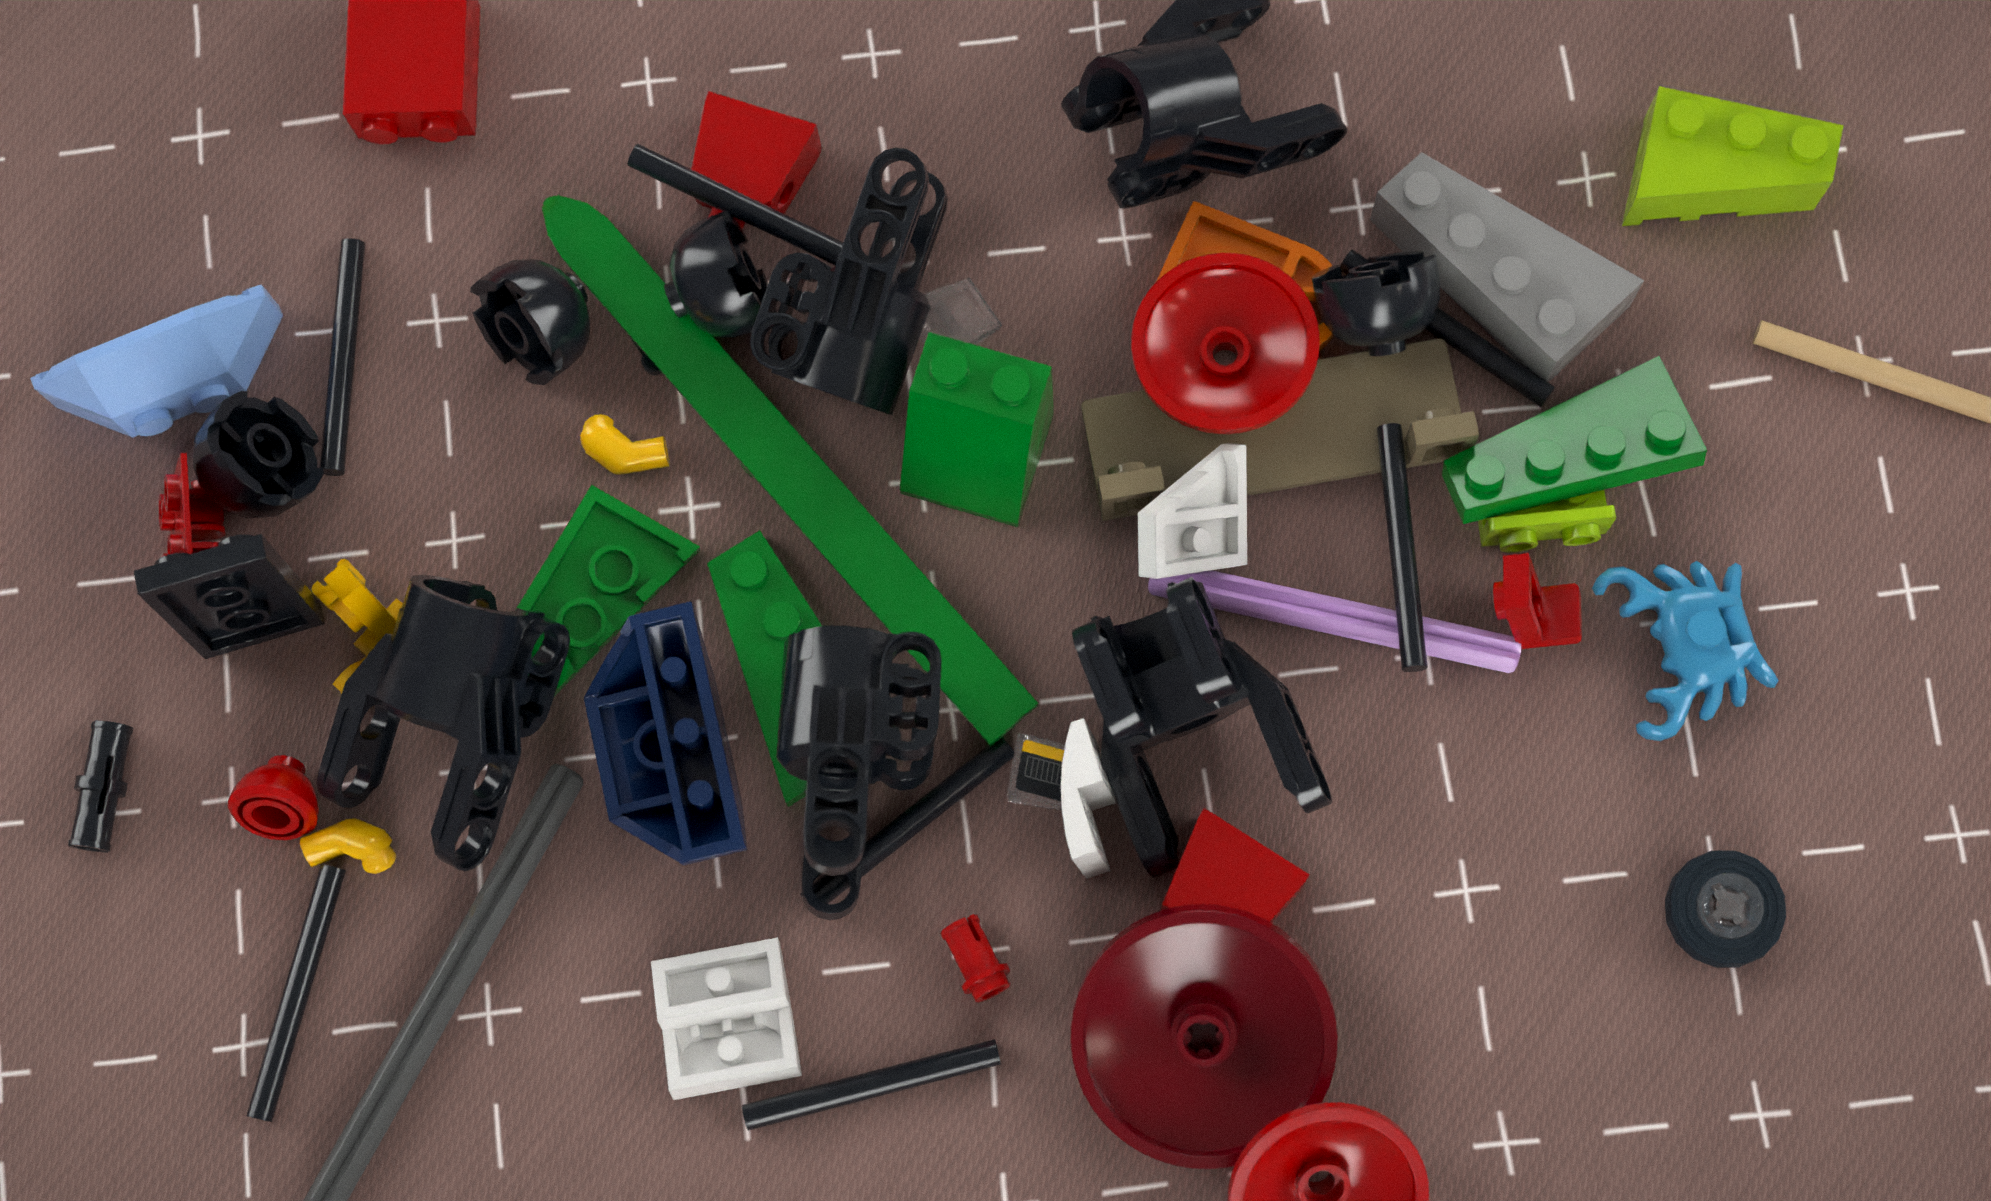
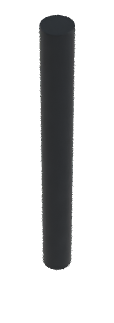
[627,144,843,266]
[320,238,365,476]
[1340,249,1555,407]
[1377,423,1428,672]
[800,737,1016,904]
[246,864,346,1122]
[742,1039,1001,1131]

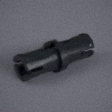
[68,720,133,853]

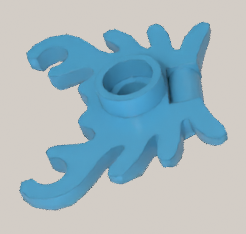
[1592,561,1779,741]

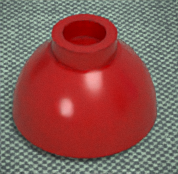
[228,755,319,840]

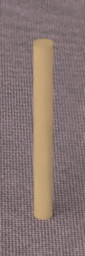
[1752,320,1991,424]

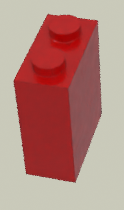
[343,0,481,144]

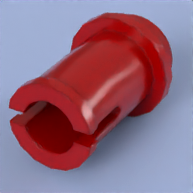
[940,914,1011,1003]

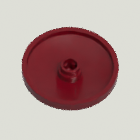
[1070,904,1338,1169]

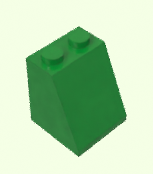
[900,332,1054,527]

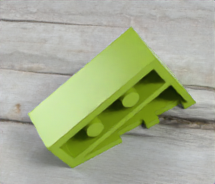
[1622,86,1844,226]

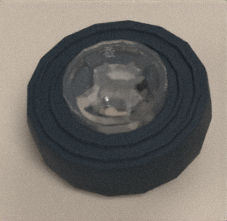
[1665,850,1786,968]

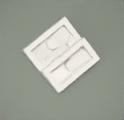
[1061,718,1116,879]
[651,937,802,1100]

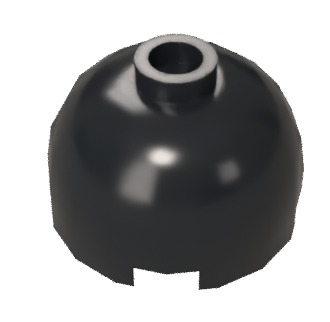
[664,210,777,338]
[1311,251,1440,356]
[470,259,591,385]
[193,391,324,518]

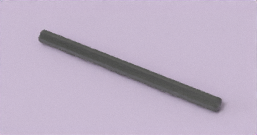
[303,763,583,1201]

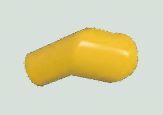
[580,414,670,475]
[300,818,396,874]

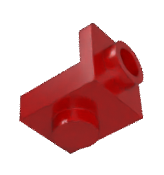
[1493,553,1582,649]

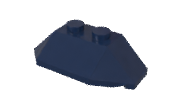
[584,601,747,866]

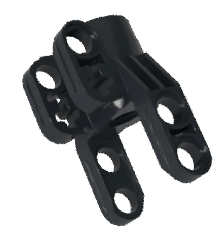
[1061,0,1347,209]
[750,147,948,415]
[317,575,570,871]
[1072,577,1332,878]
[776,625,942,920]

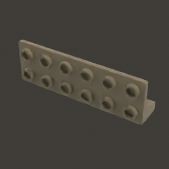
[1081,339,1479,521]

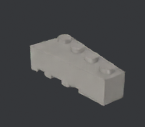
[1370,152,1644,382]

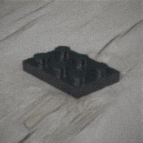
[134,534,325,659]

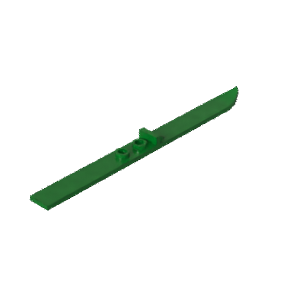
[542,195,1039,747]

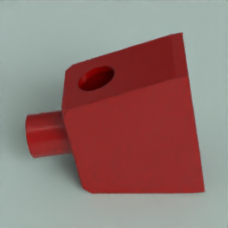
[691,91,822,230]
[1161,808,1310,923]

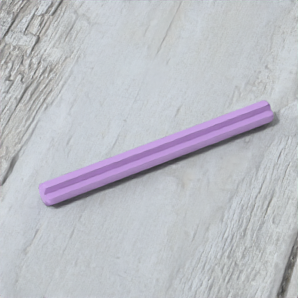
[1148,570,1522,673]

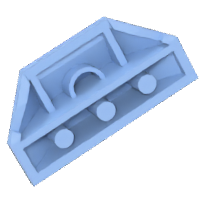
[30,284,283,438]

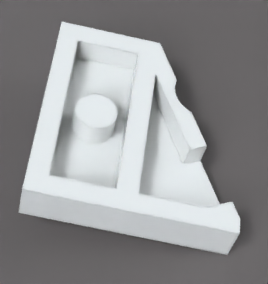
[1138,443,1247,579]

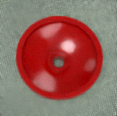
[1131,253,1320,434]
[1227,1102,1429,1201]

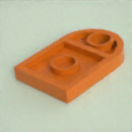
[1157,200,1334,351]

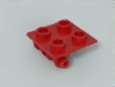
[158,453,226,557]

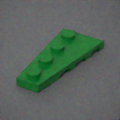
[707,530,822,807]

